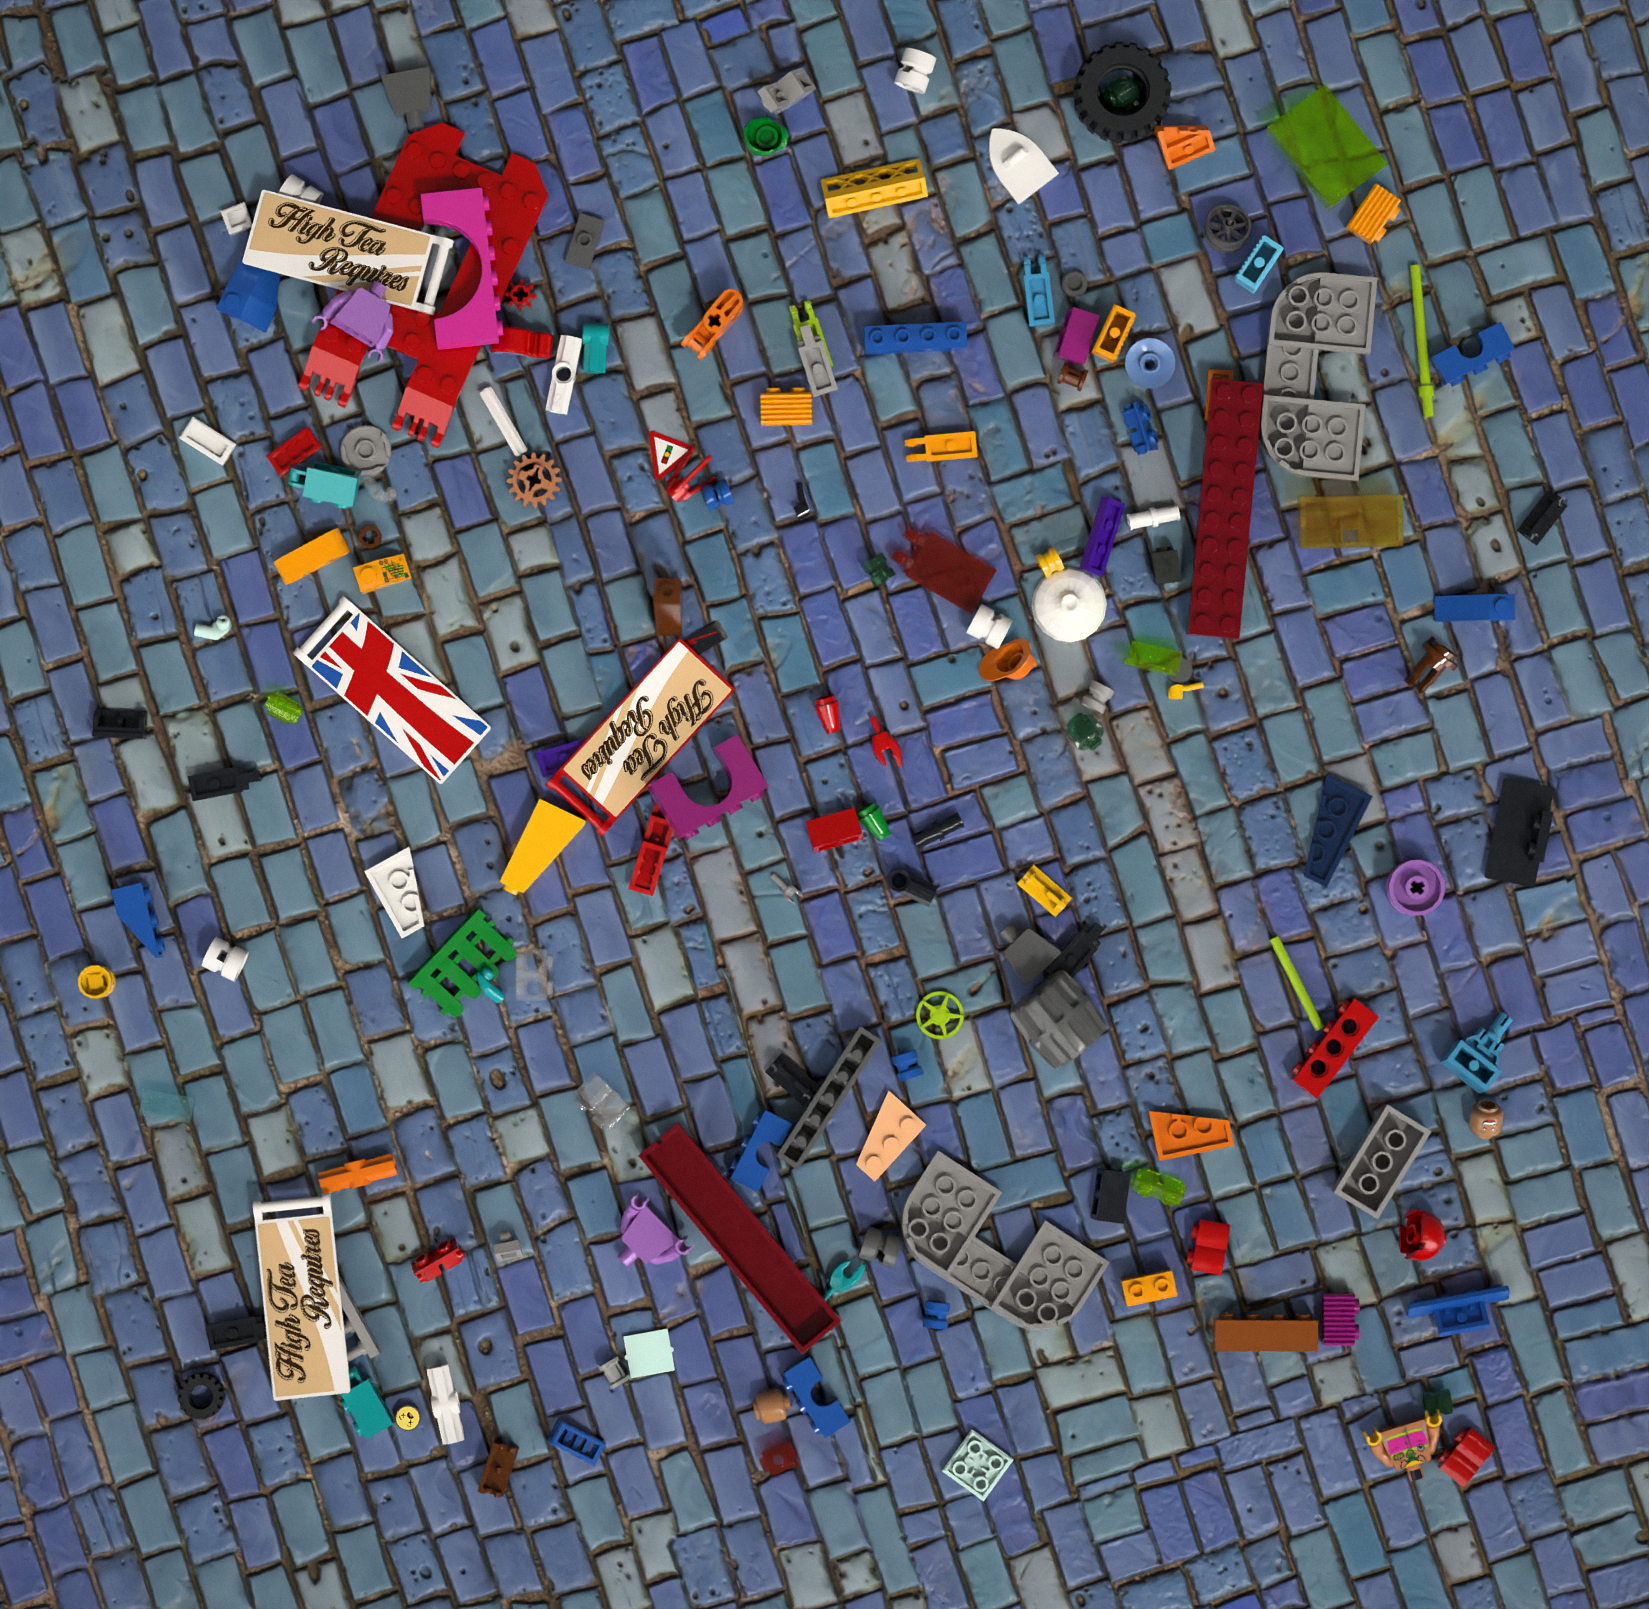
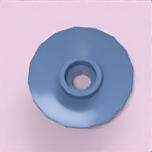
[1125,338,1176,389]

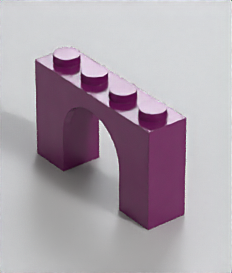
[647,734,769,841]

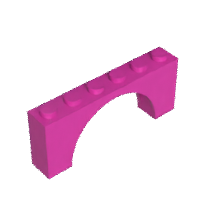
[421,188,503,350]

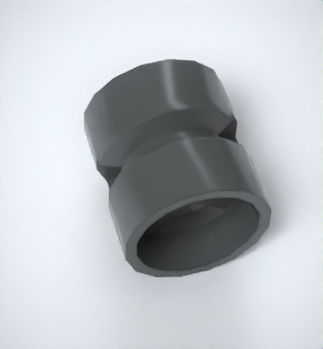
[858,1226,902,1269]

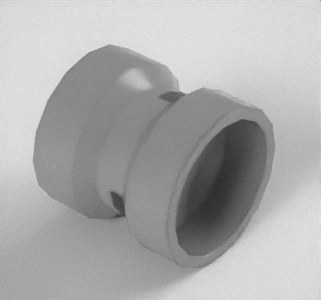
[1080,680,1114,714]

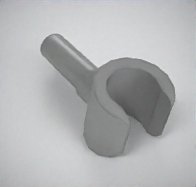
[771,873,803,905]

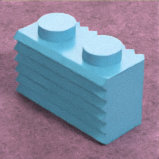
[1234,235,1284,294]

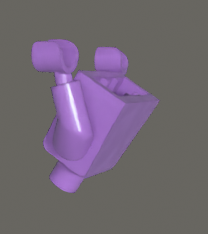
[312,281,393,362]
[617,1190,694,1267]

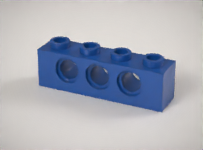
[864,322,968,355]

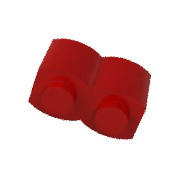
[1186,1219,1230,1275]
[1437,1427,1495,1488]

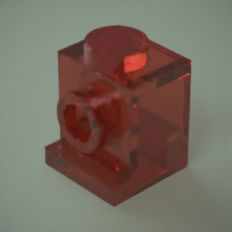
[759,1439,800,1476]

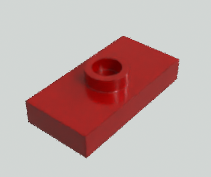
[266,427,323,477]

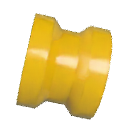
[1035,546,1064,578]

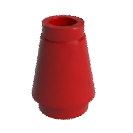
[814,695,841,734]

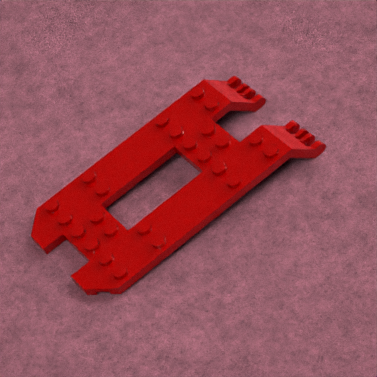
[298,122,548,449]

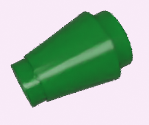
[857,802,891,841]

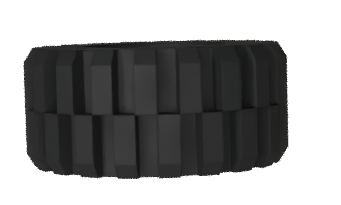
[1073,42,1172,144]

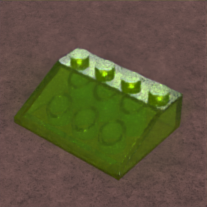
[1265,84,1388,211]

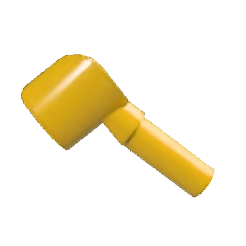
[1168,682,1204,699]

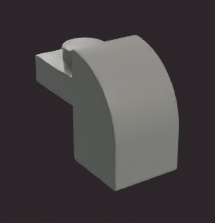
[757,67,816,114]

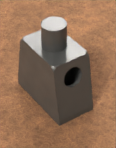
[381,67,432,130]
[999,924,1062,986]

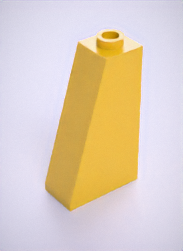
[500,799,587,895]

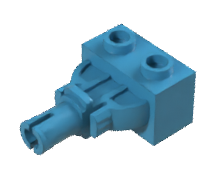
[1439,1012,1513,1094]

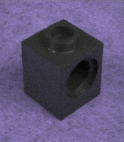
[1150,546,1182,585]

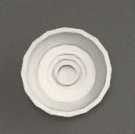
[1031,567,1107,642]

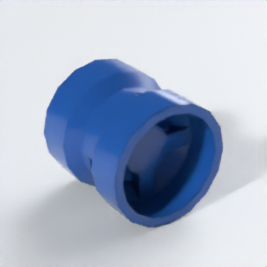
[702,479,734,511]
[891,1049,924,1082]
[922,1300,950,1329]

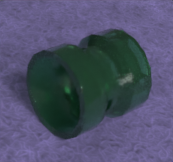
[861,553,896,588]
[1423,1388,1453,1416]

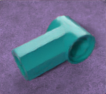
[583,322,610,374]

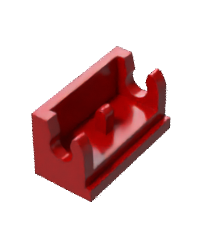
[806,807,863,853]

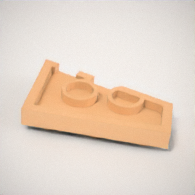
[856,1090,926,1181]

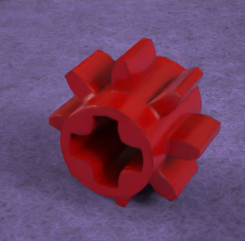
[505,279,537,312]

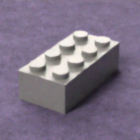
[1331,1104,1431,1219]

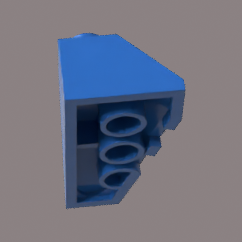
[216,251,280,333]

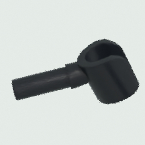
[793,482,810,520]

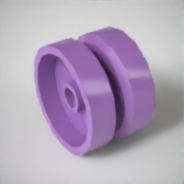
[1385,860,1445,916]

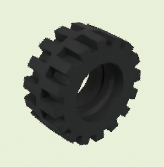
[178,1372,226,1420]

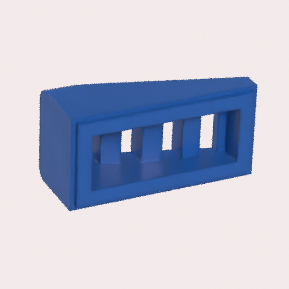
[547,1418,606,1466]

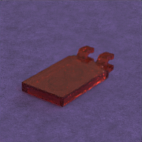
[891,528,997,614]

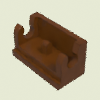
[477,1440,519,1498]

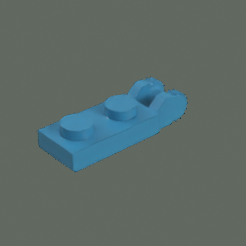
[1023,253,1055,327]

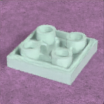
[942,1429,1014,1501]

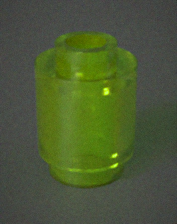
[264,691,304,725]

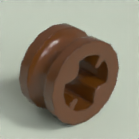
[358,525,382,550]

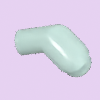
[194,615,231,640]

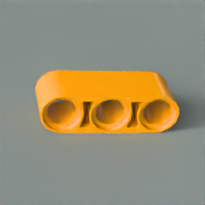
[273,528,351,585]

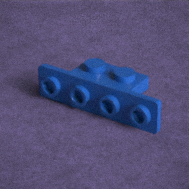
[1407,1285,1510,1337]

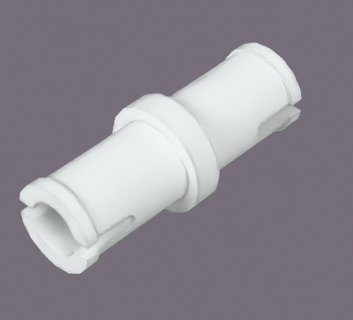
[1127,504,1180,530]

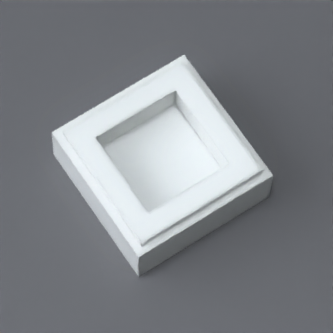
[221,202,253,236]

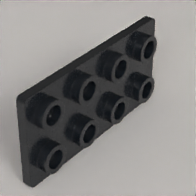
[1484,778,1554,887]

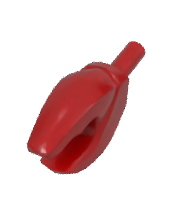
[870,716,903,767]

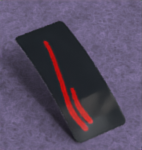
[683,621,728,655]

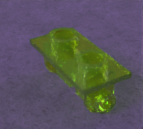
[1131,1168,1187,1206]

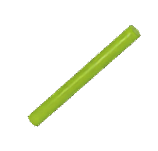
[1269,936,1325,1031]

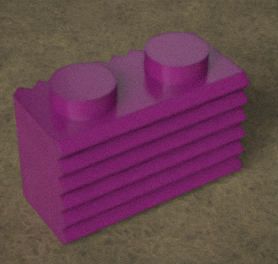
[1322,1292,1360,1346]

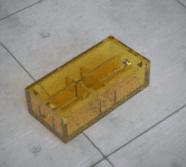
[1297,493,1403,549]

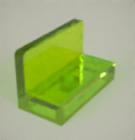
[1123,641,1183,677]

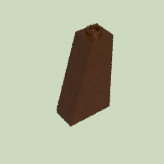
[654,578,683,636]

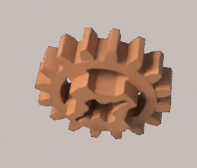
[507,453,563,509]

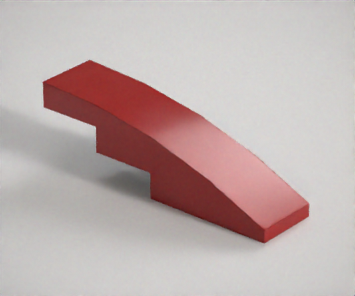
[629,802,673,896]

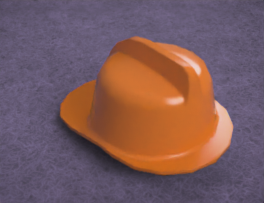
[978,638,1037,681]

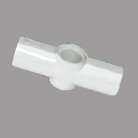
[545,335,583,415]
[427,1364,465,1445]

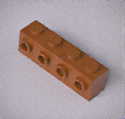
[1213,1313,1318,1352]

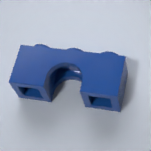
[1430,322,1515,387]
[729,1109,793,1192]
[782,1355,851,1438]

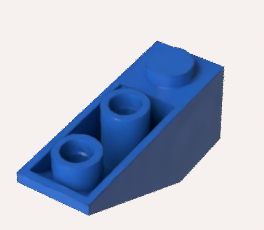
[111,883,165,958]

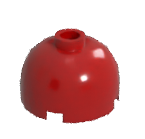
[1399,1209,1446,1261]

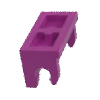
[1053,307,1099,365]

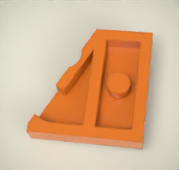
[1154,125,1216,170]

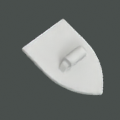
[989,129,1059,205]

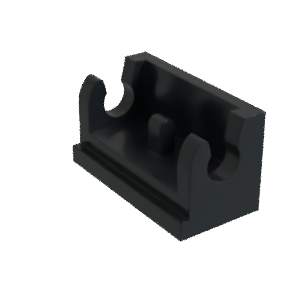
[92,709,148,740]
[1091,1168,1131,1224]

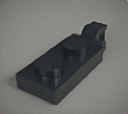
[188,766,262,801]
[1045,922,1105,978]
[205,1315,267,1350]

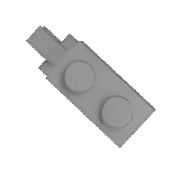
[797,324,838,398]

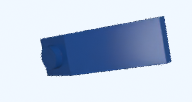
[1434,594,1515,622]

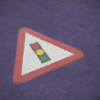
[649,431,691,480]

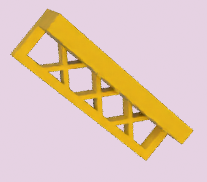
[820,158,928,218]

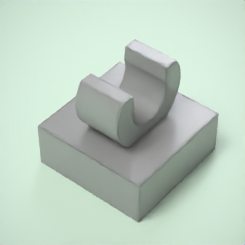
[493,1231,523,1262]

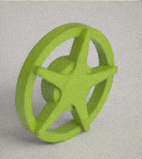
[916,991,964,1039]

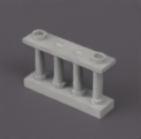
[338,1273,382,1362]

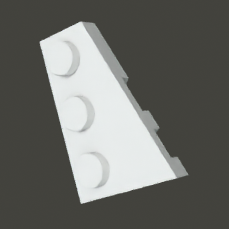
[364,847,425,939]

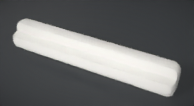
[480,387,527,456]

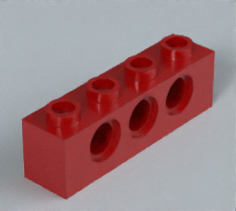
[1291,998,1379,1099]

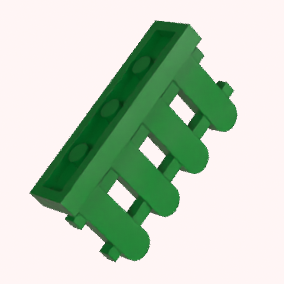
[407,906,516,1017]

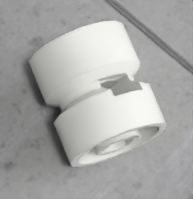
[894,48,936,94]
[278,174,323,204]
[966,604,1013,649]
[202,937,249,982]

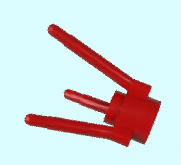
[664,446,717,503]

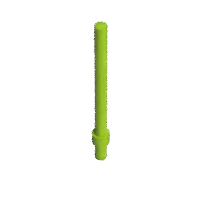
[1410,265,1434,418]

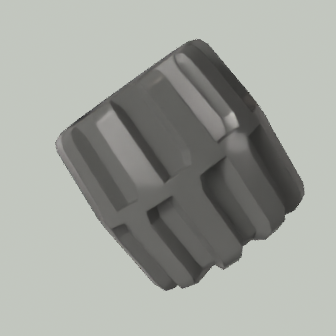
[1009,970,1107,1069]

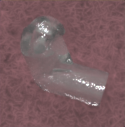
[361,475,398,505]

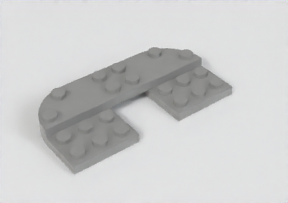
[1259,272,1377,482]
[900,1151,1110,1330]

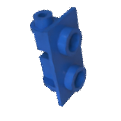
[1122,401,1159,455]

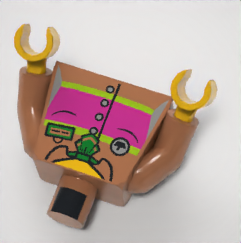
[1363,1409,1442,1481]

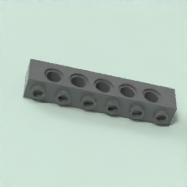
[776,1026,882,1170]

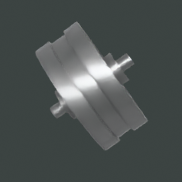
[1203,204,1252,253]

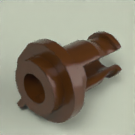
[1404,636,1458,696]

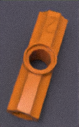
[318,1153,398,1193]

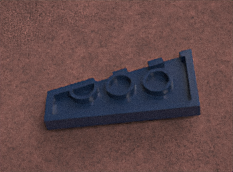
[1304,774,1373,888]

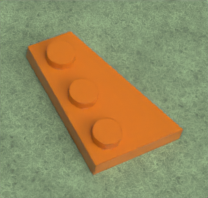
[1148,1111,1234,1161]

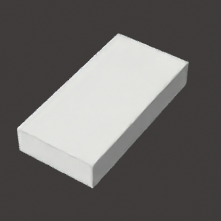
[179,417,237,466]

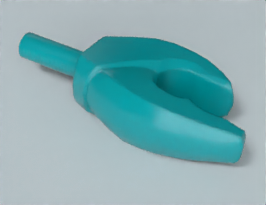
[823,1259,866,1301]

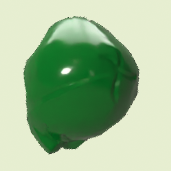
[743,117,789,156]

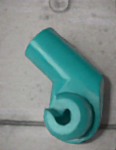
[476,967,505,1003]

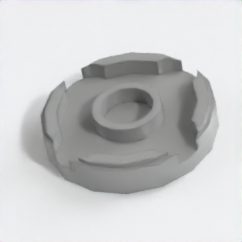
[340,425,392,476]

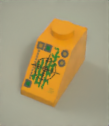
[353,554,412,594]

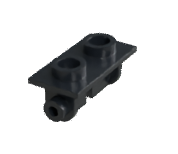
[1516,490,1567,546]
[765,1053,820,1105]

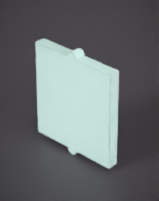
[623,1328,675,1378]

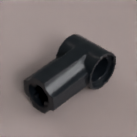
[886,869,938,907]

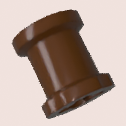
[1057,362,1089,392]

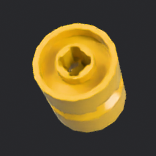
[78,965,116,998]

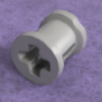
[598,1356,630,1390]

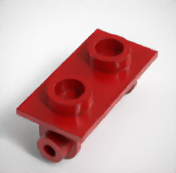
[411,1238,465,1283]

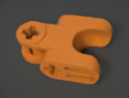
[681,289,744,361]

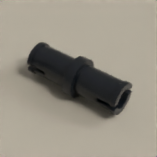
[912,812,965,849]

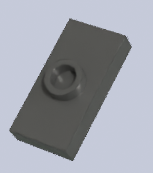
[565,213,605,270]

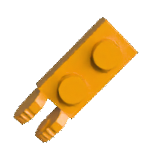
[904,431,978,462]

